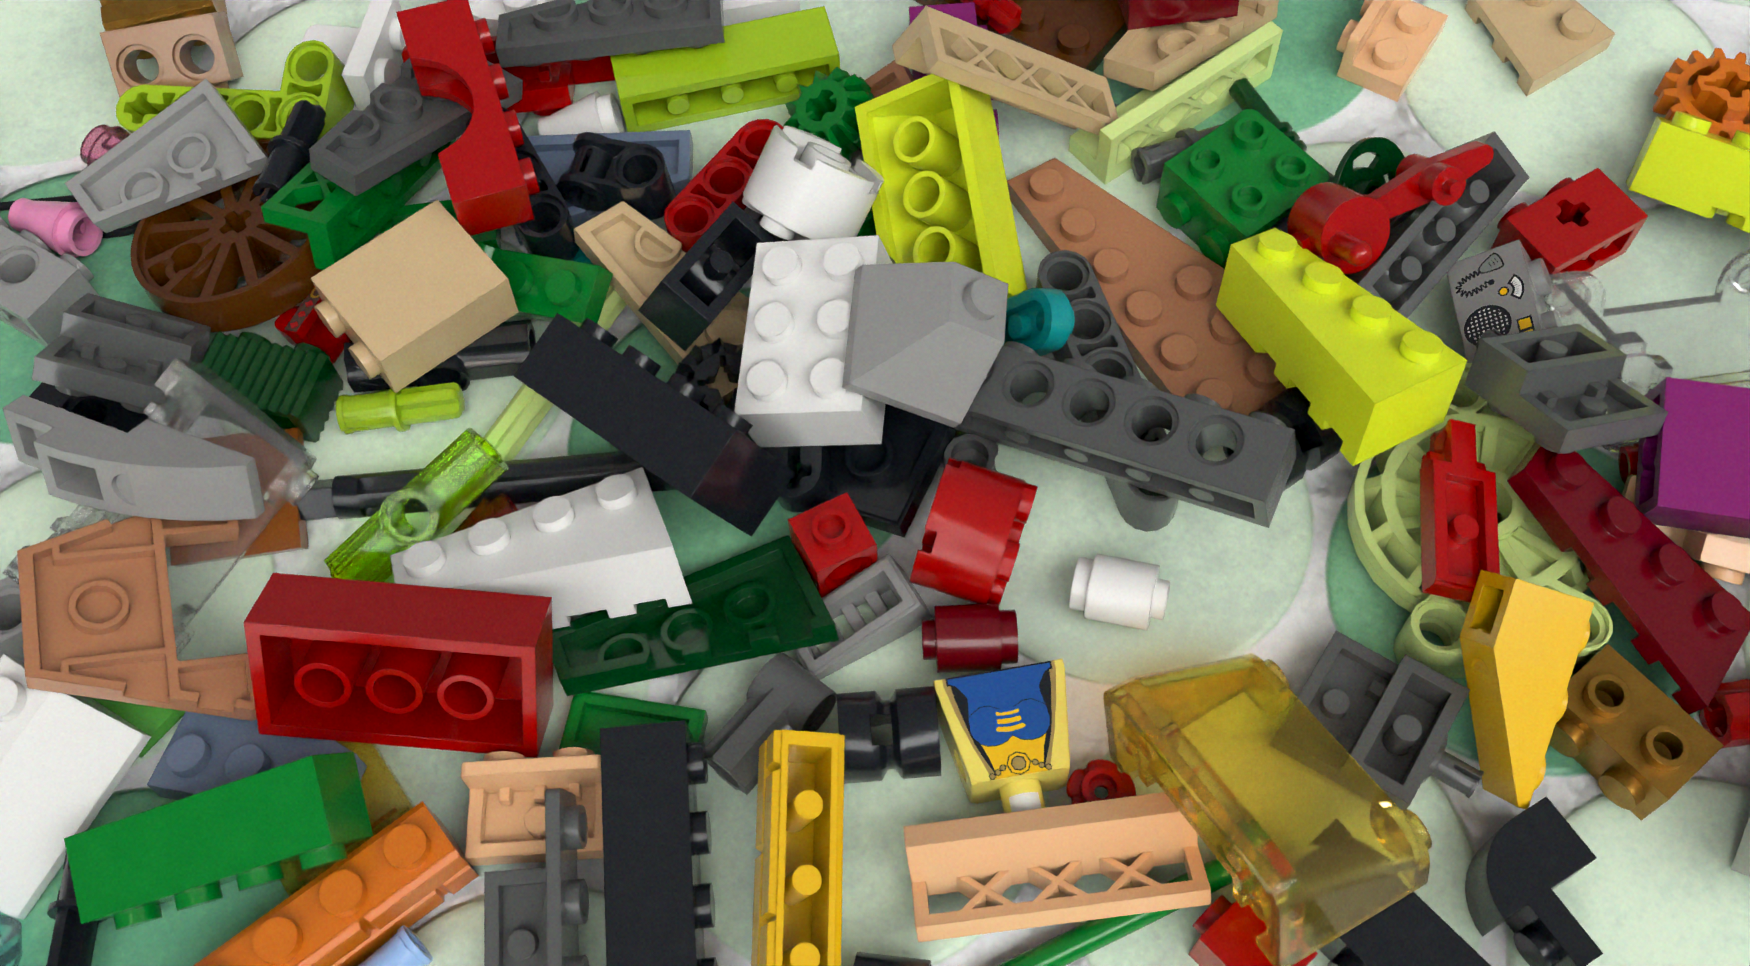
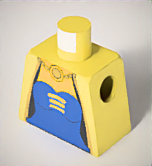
[933,659,1070,813]

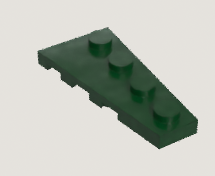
[552,535,839,696]

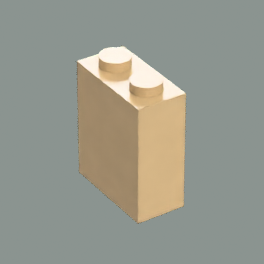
[311,200,519,393]

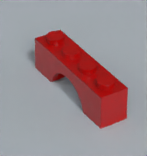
[396,0,540,236]

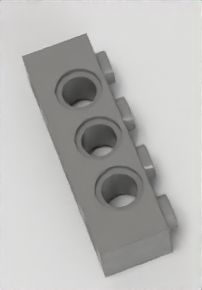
[0,217,99,347]

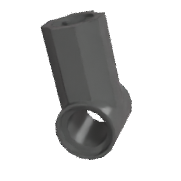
[706,653,837,795]

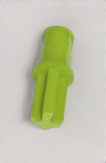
[336,382,465,434]

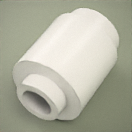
[1069,554,1170,630]

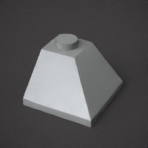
[842,262,1008,428]

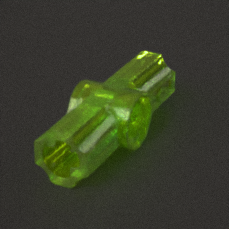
[324,428,509,582]

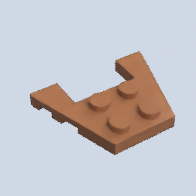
[17,516,257,721]

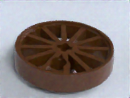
[131,139,327,332]

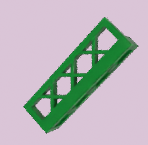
[261,138,456,270]

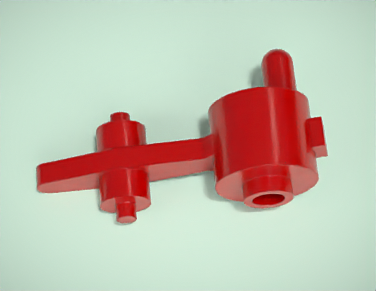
[1287,141,1494,274]

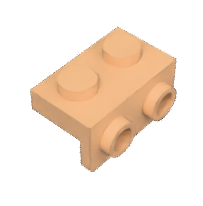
[461,747,603,866]

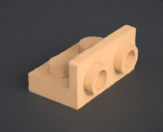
[1336,0,1448,102]

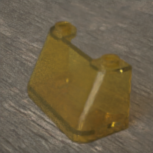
[1103,653,1432,966]

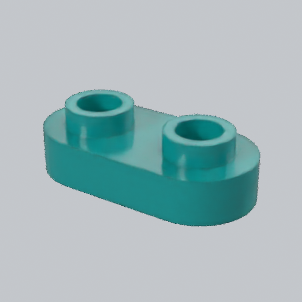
[1003,288,1075,356]

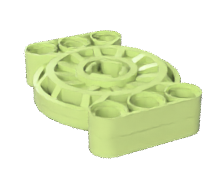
[1347,363,1613,679]

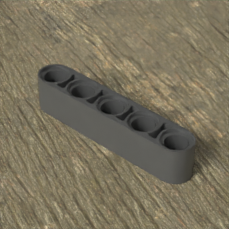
[1036,250,1178,532]

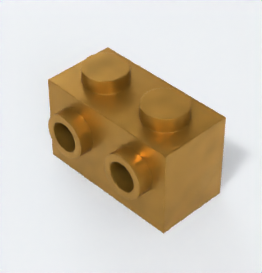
[1549,644,1724,821]

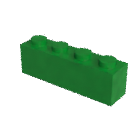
[64,752,373,930]

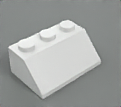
[0,654,151,920]

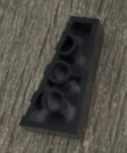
[514,313,795,537]

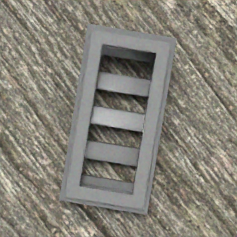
[794,554,933,680]

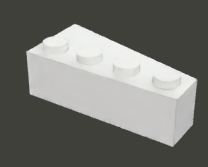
[390,467,692,629]

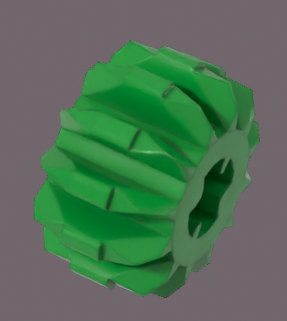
[784,67,875,163]

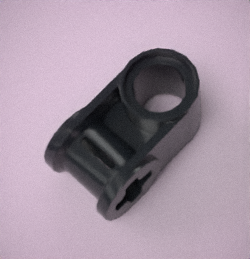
[556,132,676,220]

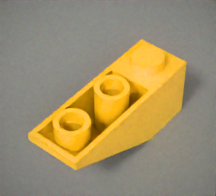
[1459,570,1594,810]

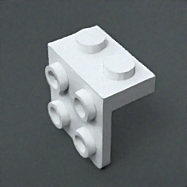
[301,0,406,111]

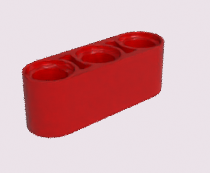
[664,119,784,253]

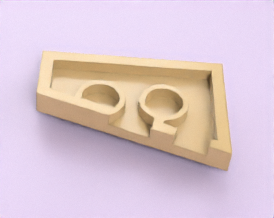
[1103,0,1279,92]

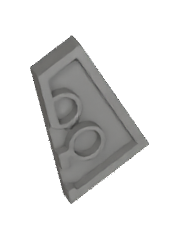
[65,79,268,233]

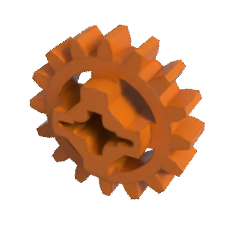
[1653,48,1750,140]

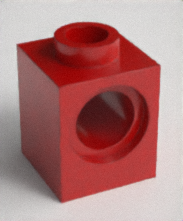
[788,492,878,598]

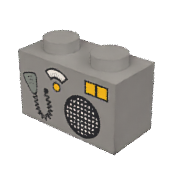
[1447,240,1563,363]

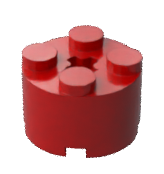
[909,457,1038,605]

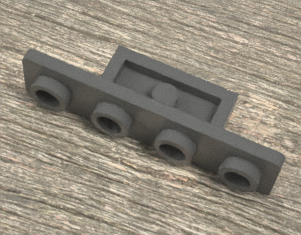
[484,788,589,966]

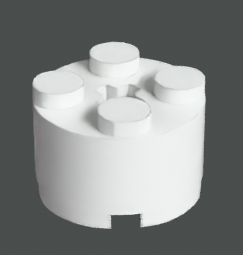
[742,125,884,240]

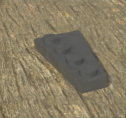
[495,0,725,68]
[309,58,523,196]

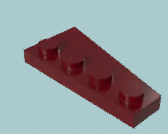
[1507,442,1750,714]

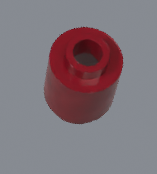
[921,603,1018,673]

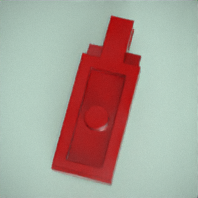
[1420,419,1500,603]

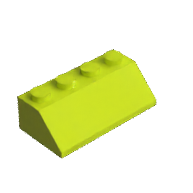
[855,74,1028,299]

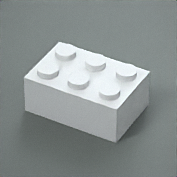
[734,235,893,447]

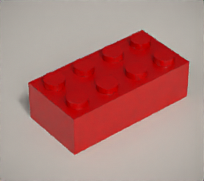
[243,573,554,758]

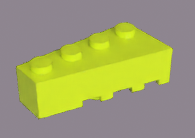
[1626,111,1750,233]
[1216,227,1468,466]

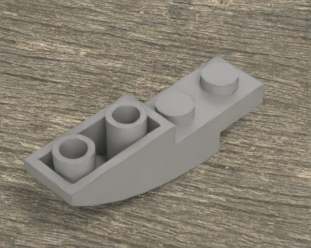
[2,395,265,521]

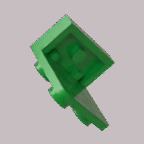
[1156,109,1329,269]

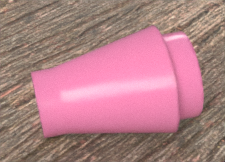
[8,198,103,258]

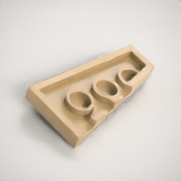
[1465,0,1615,97]
[574,201,749,406]

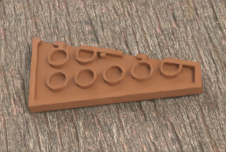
[1007,158,1286,415]

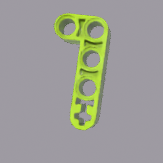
[116,40,354,141]

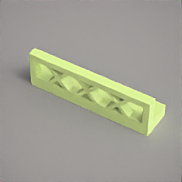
[1068,21,1283,185]

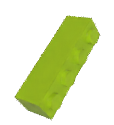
[610,6,840,132]

